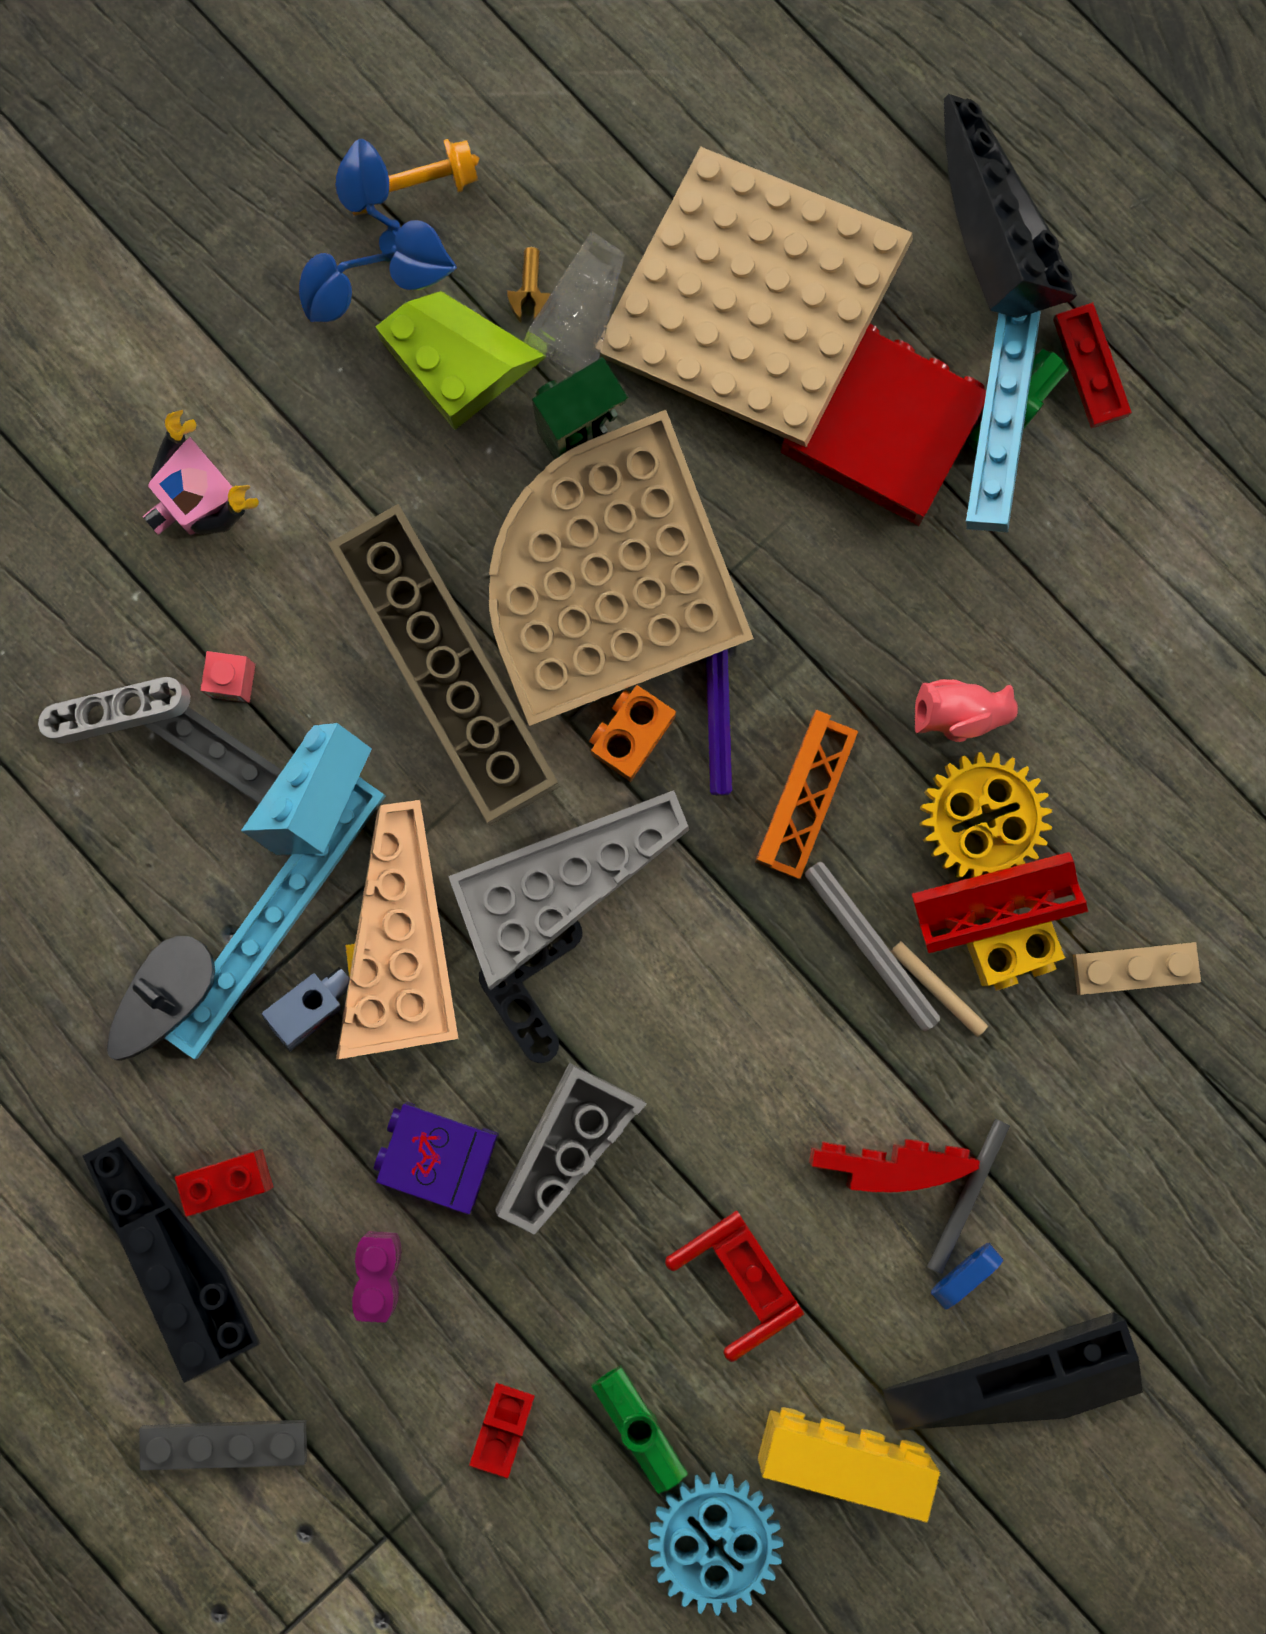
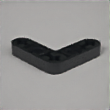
[479,920,583,1063]

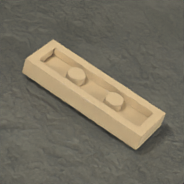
[1073,942,1201,995]

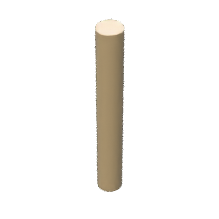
[890,941,988,1037]

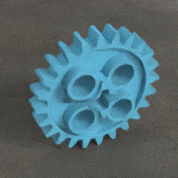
[648,1472,783,1615]

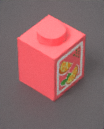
[200,651,255,703]

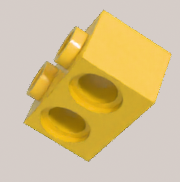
[967,921,1065,991]

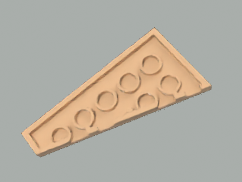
[336,800,458,1060]

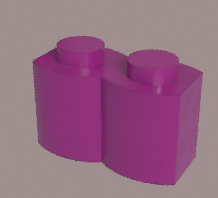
[352,1231,402,1323]

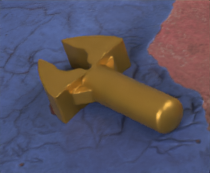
[507,247,551,323]

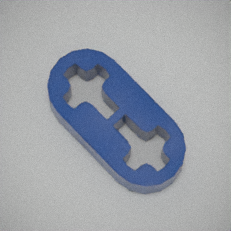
[931,1243,1003,1310]

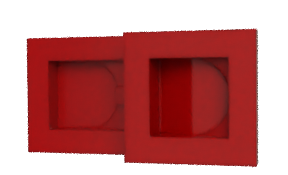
[468,1383,535,1479]

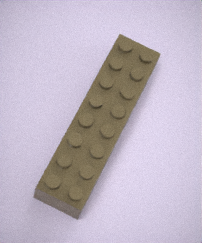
[328,504,560,827]

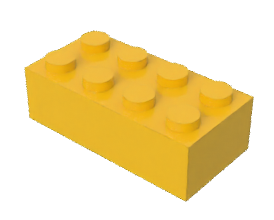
[758,1407,940,1523]

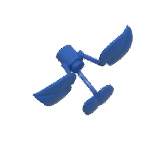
[299,139,457,322]

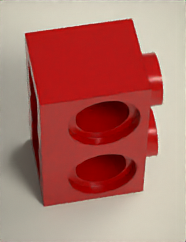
[174,1149,274,1217]

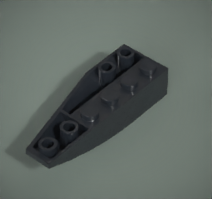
[944,94,1077,318]
[83,1137,261,1383]
[882,1312,1143,1431]

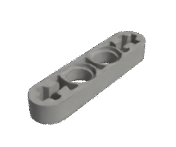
[38,677,191,744]

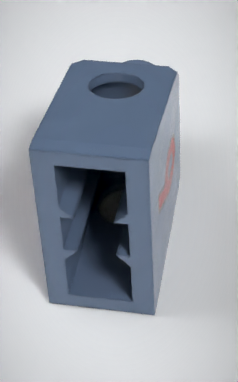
[261,967,349,1052]

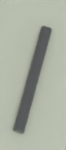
[927,1119,1010,1274]

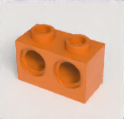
[589,685,676,782]

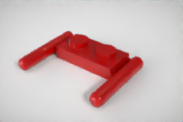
[665,1210,805,1362]

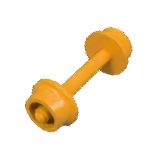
[353,139,480,216]

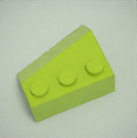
[375,291,546,430]

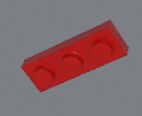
[1053,303,1132,429]

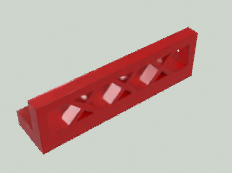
[912,852,1088,954]

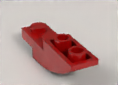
[809,1139,980,1192]

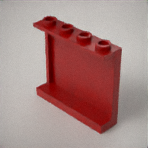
[780,324,986,526]

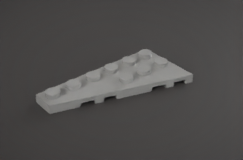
[448,790,689,990]

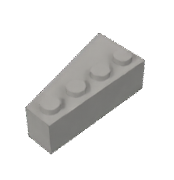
[495,1063,647,1235]

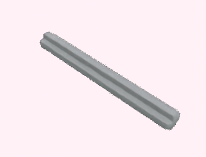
[805,862,940,1031]

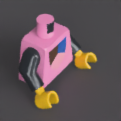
[143,410,259,535]

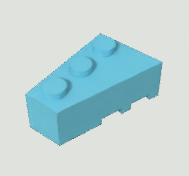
[241,723,372,855]

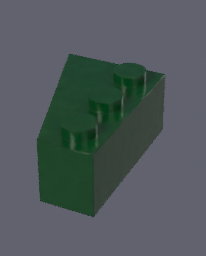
[532,356,628,460]

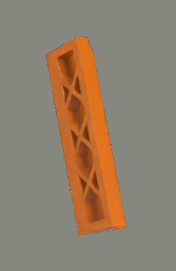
[755,710,858,880]

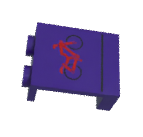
[373,1102,499,1214]

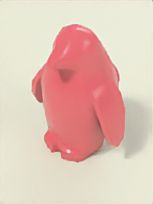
[915,680,1018,742]

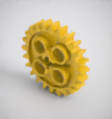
[919,752,1052,878]

